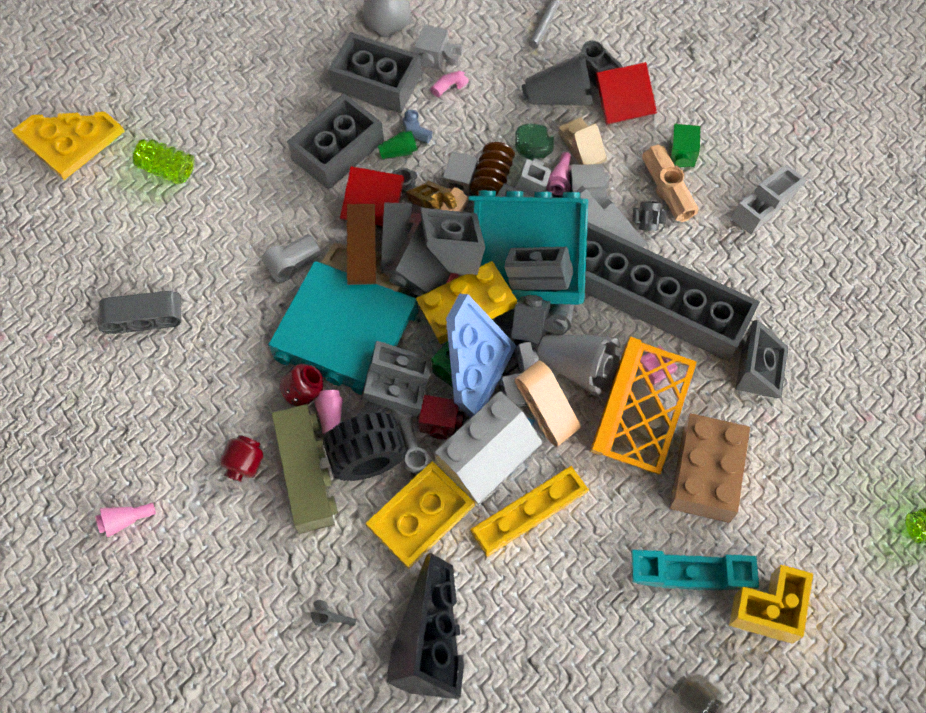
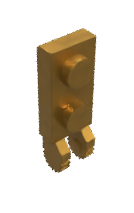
[406,181,457,210]

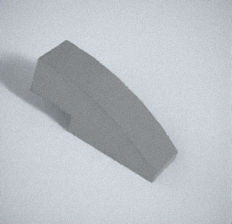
[730,165,807,235]
[575,185,647,247]

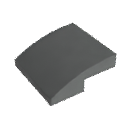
[361,341,432,417]

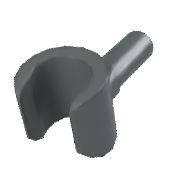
[310,600,356,626]

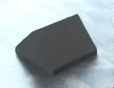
[736,320,788,398]

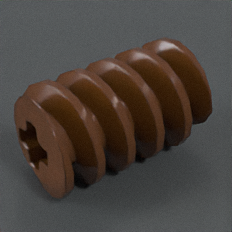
[470,142,515,196]

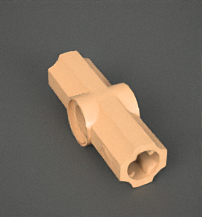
[642,144,699,223]

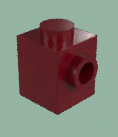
[419,395,465,440]

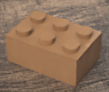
[669,413,750,523]

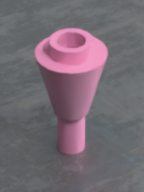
[546,152,571,195]
[95,503,156,537]

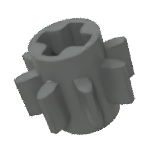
[632,201,667,231]

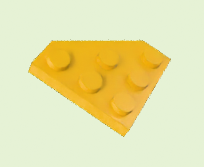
[11,111,125,180]

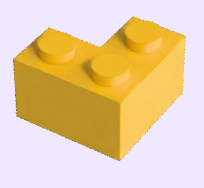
[729,565,814,644]

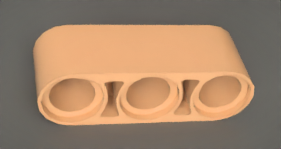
[514,360,581,447]

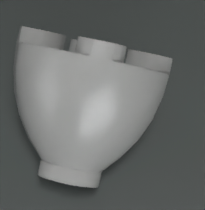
[363,0,412,37]

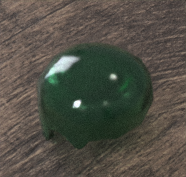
[515,123,554,160]

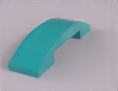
[631,549,759,590]

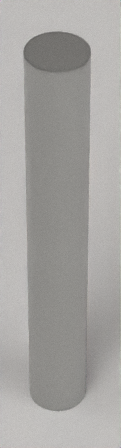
[529,0,562,48]

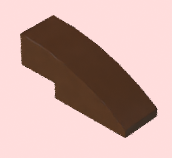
[347,204,376,285]

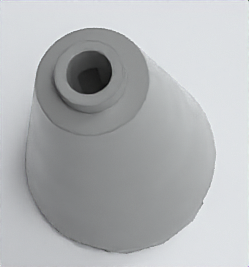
[535,334,621,395]

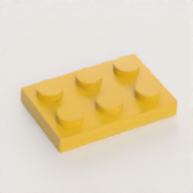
[416,261,518,345]
[365,461,475,570]

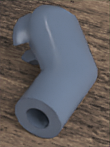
[402,109,433,143]

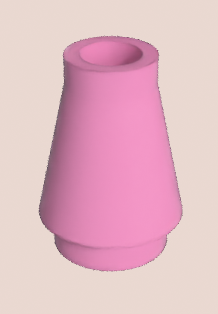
[314,390,343,435]

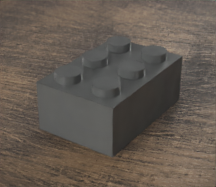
[328,32,422,113]
[287,93,384,190]

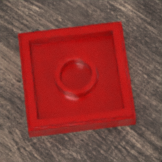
[595,62,657,125]
[340,166,404,228]

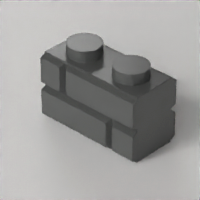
[505,247,573,292]

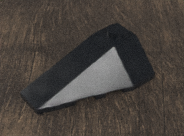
[386,553,464,699]

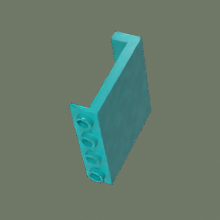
[469,191,588,305]
[268,261,418,396]

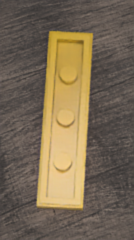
[470,465,589,557]

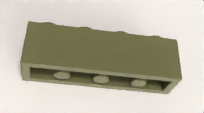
[272,404,338,534]

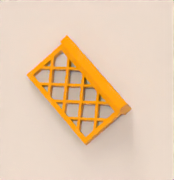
[589,336,697,475]

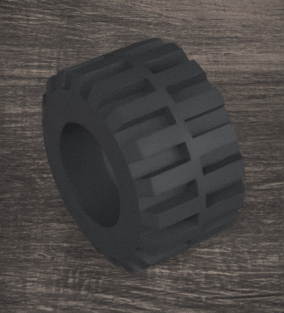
[323,413,407,481]

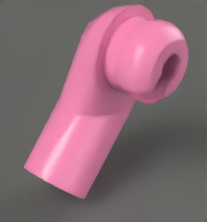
[430,70,468,97]

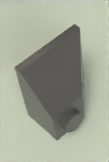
[420,208,485,275]

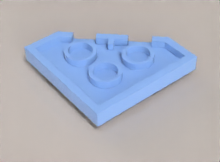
[446,294,516,418]

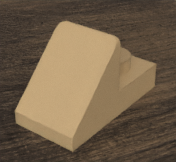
[558,117,607,165]

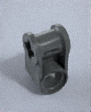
[581,41,623,89]

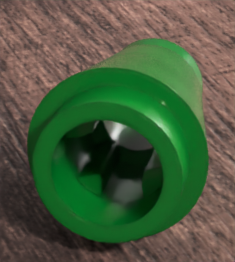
[378,130,418,160]

